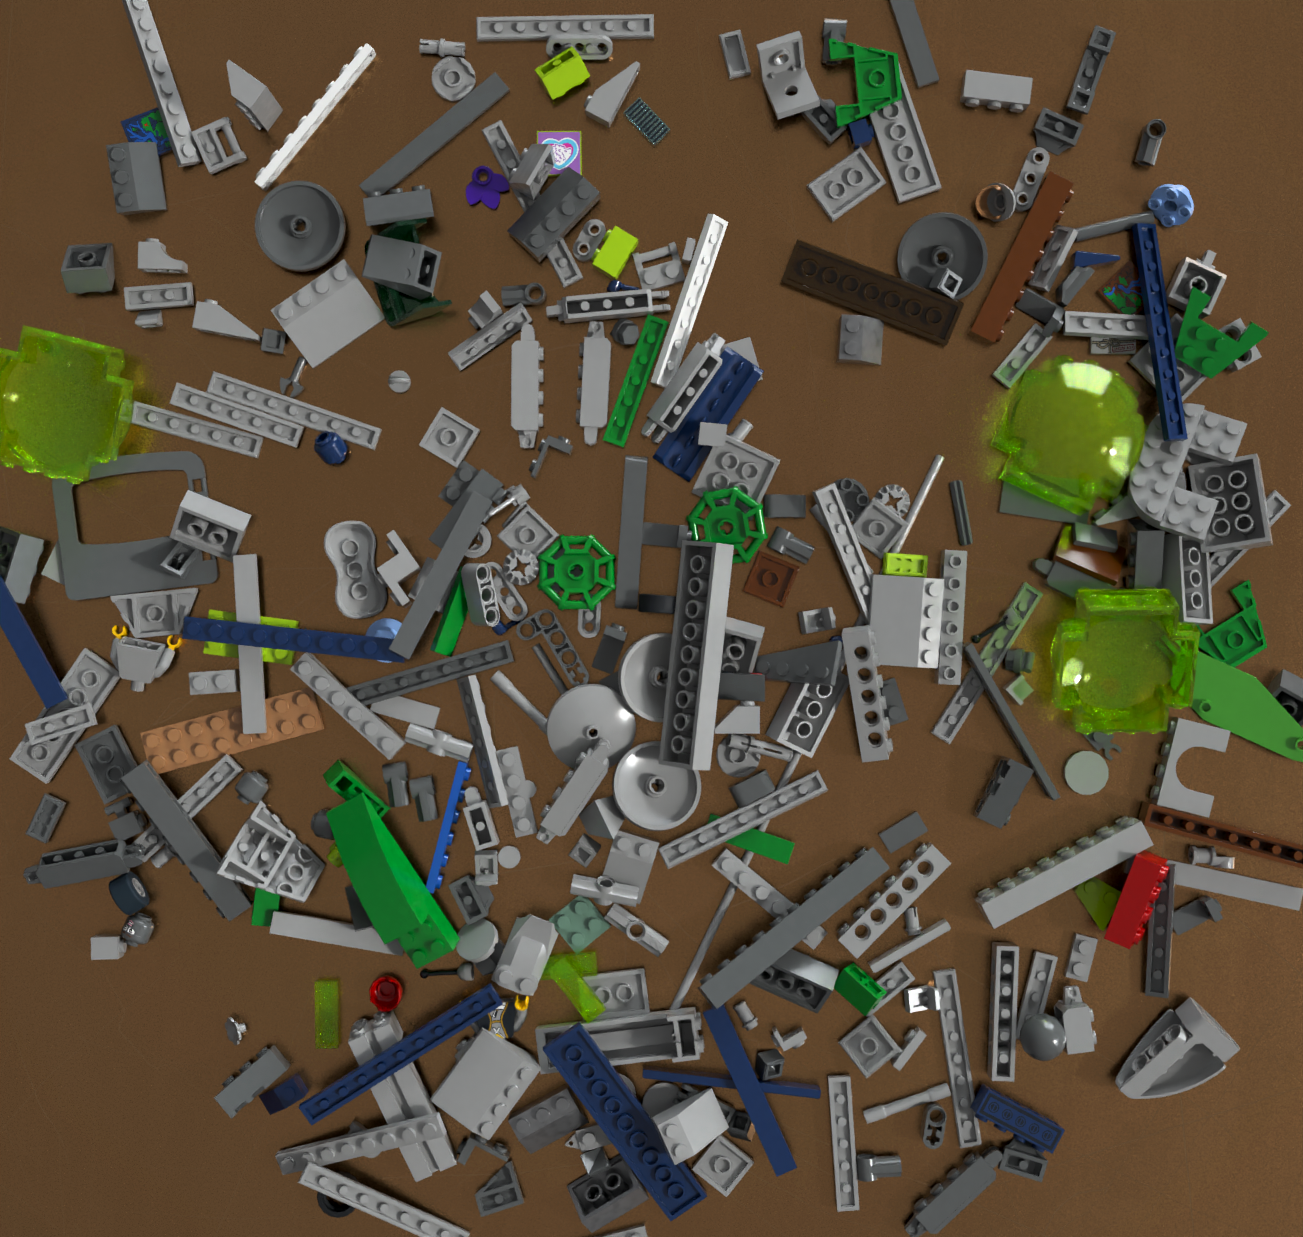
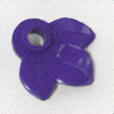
[466,166,509,209]

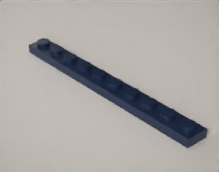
[1132,223,1188,441]
[182,616,405,663]
[299,983,503,1126]

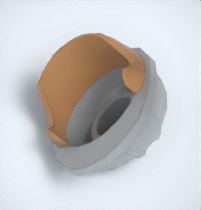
[975,182,1016,221]

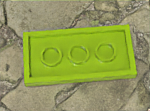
[203,609,299,665]

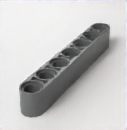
[615,455,648,610]

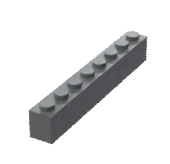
[121,759,253,922]

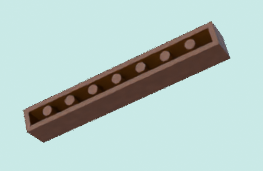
[967,171,1074,346]
[1138,801,1303,869]

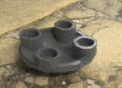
[834,478,870,522]

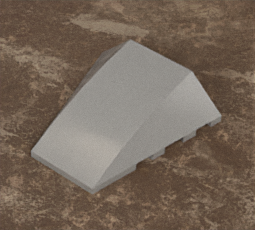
[216,801,325,903]

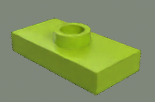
[882,553,928,578]

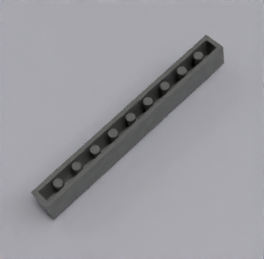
[697,847,890,1010]

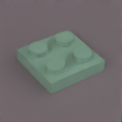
[549,895,611,954]

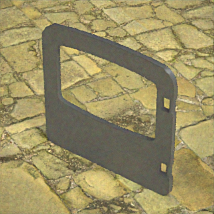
[52,451,219,601]

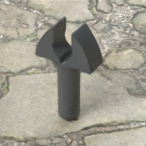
[280,356,307,398]

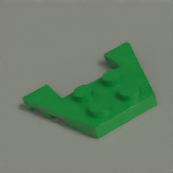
[828,39,902,128]
[1174,286,1269,379]
[1174,580,1267,668]

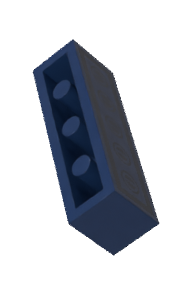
[970,1084,1065,1154]

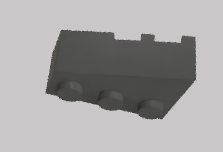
[1126,519,1165,596]
[973,756,1034,829]
[214,1045,291,1119]

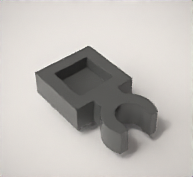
[1082,720,1122,760]

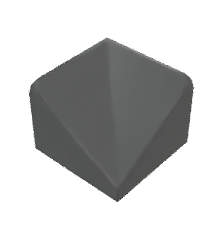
[928,268,963,299]
[755,1049,785,1081]
[727,1111,755,1142]
[580,1147,612,1177]

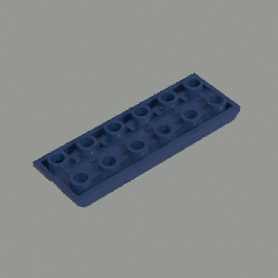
[653,346,764,482]

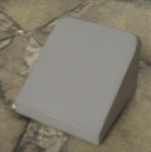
[135,309,163,329]
[568,833,601,868]

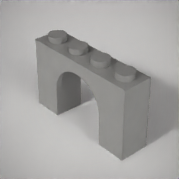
[1150,717,1231,818]

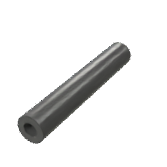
[1074,210,1154,242]

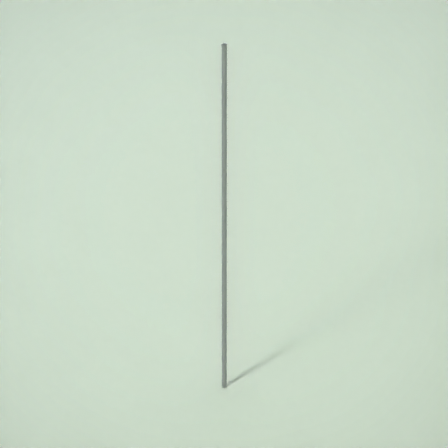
[669,454,944,1010]

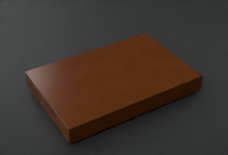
[1053,522,1126,586]

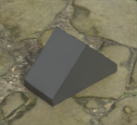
[160,542,201,579]

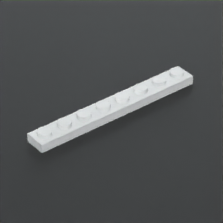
[254,43,376,192]
[651,213,728,389]

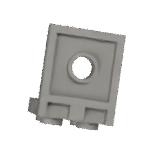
[756,31,820,120]

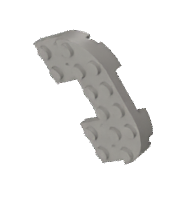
[1128,403,1247,544]

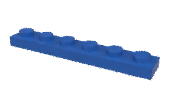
[426,760,471,893]

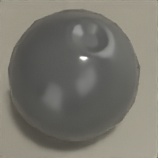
[1020,1013,1066,1061]

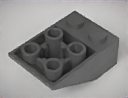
[362,234,442,300]

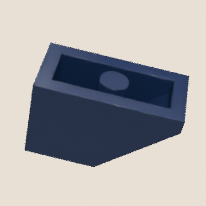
[259,1072,309,1115]

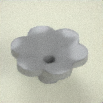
[225,1017,246,1045]

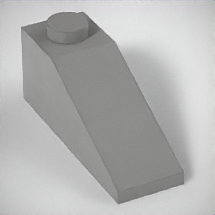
[584,61,640,128]
[192,299,261,343]

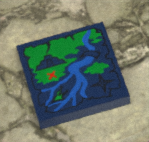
[121,107,173,157]

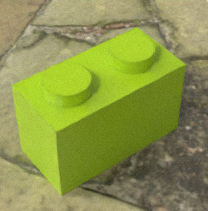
[534,46,590,100]
[591,225,638,280]

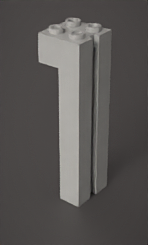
[535,1007,705,1074]
[348,1010,457,1182]

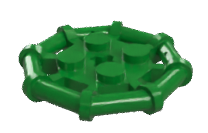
[686,486,768,564]
[537,534,616,611]

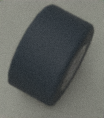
[109,871,149,916]

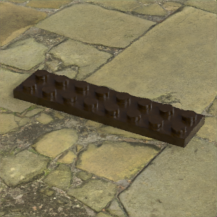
[781,239,964,345]

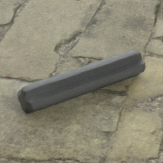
[950,480,973,546]

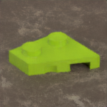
[1073,877,1121,931]

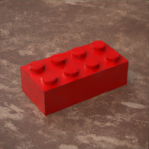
[1104,850,1170,949]

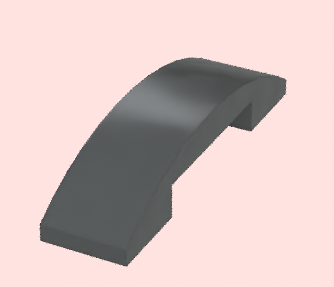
[1066,25,1116,115]

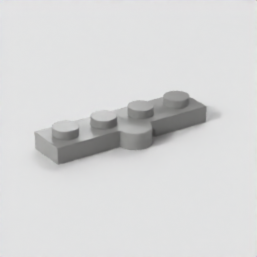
[496,746,538,838]

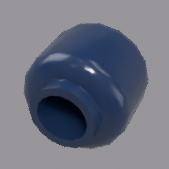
[314,431,348,464]

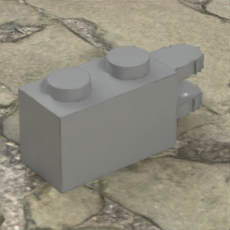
[463,786,500,851]

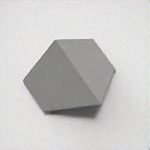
[579,796,625,840]

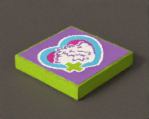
[537,131,582,177]

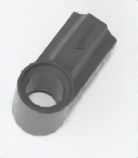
[822,18,847,65]
[1134,119,1167,167]
[501,283,547,306]
[767,526,815,564]
[382,761,410,807]
[409,775,439,822]
[856,1154,902,1182]

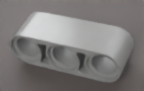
[461,563,500,627]

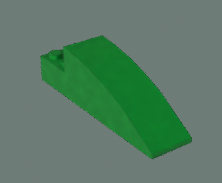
[326,792,460,969]

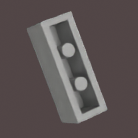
[960,70,1033,112]

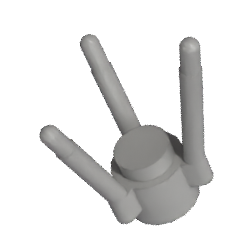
[488,484,530,528]

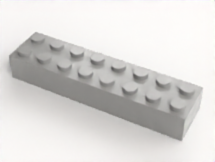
[974,816,1154,929]

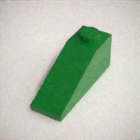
[323,759,390,818]

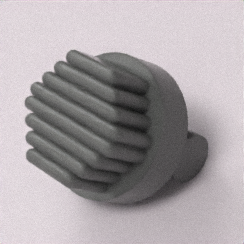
[609,318,640,345]
[1005,648,1036,674]

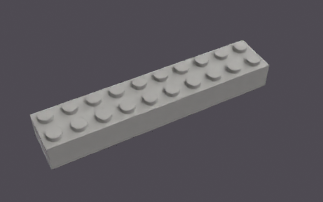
[659,540,734,770]

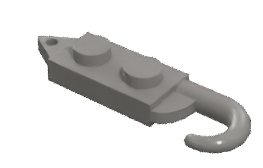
[565,1123,612,1152]

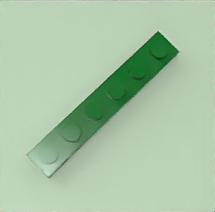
[603,314,669,448]

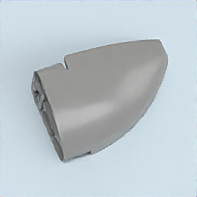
[1116,997,1241,1099]

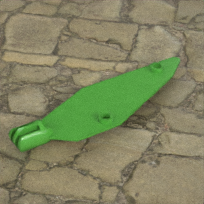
[1155,628,1303,762]

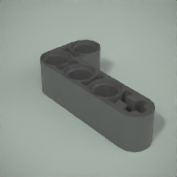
[516,609,590,687]

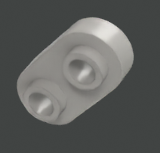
[573,219,606,262]
[578,594,601,638]

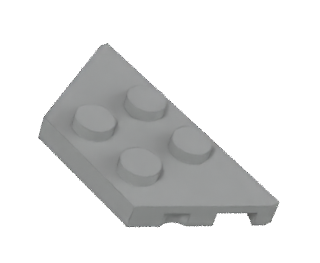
[110,588,198,638]

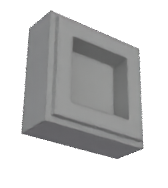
[682,237,696,265]

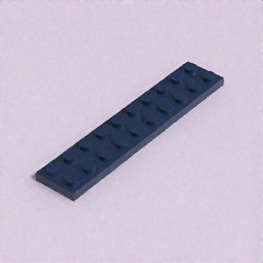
[543,1021,707,1221]

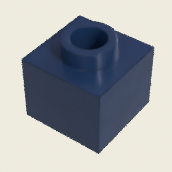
[847,118,874,150]

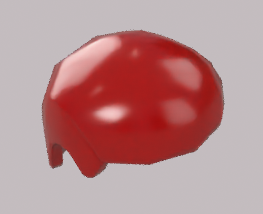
[369,975,403,1012]

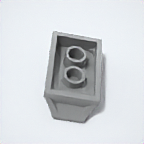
[491,914,558,996]

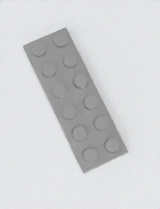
[868,61,942,204]
[9,648,120,784]

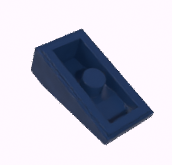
[1070,251,1120,271]

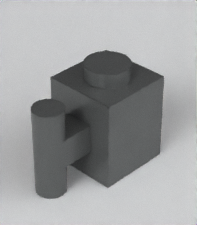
[104,797,147,841]

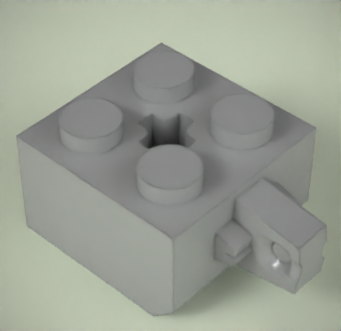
[1166,250,1227,319]
[1054,985,1097,1055]

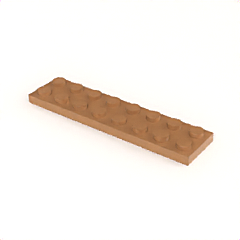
[140,687,325,774]

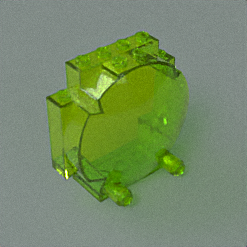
[0,325,134,484]
[990,355,1149,516]
[1050,587,1200,734]

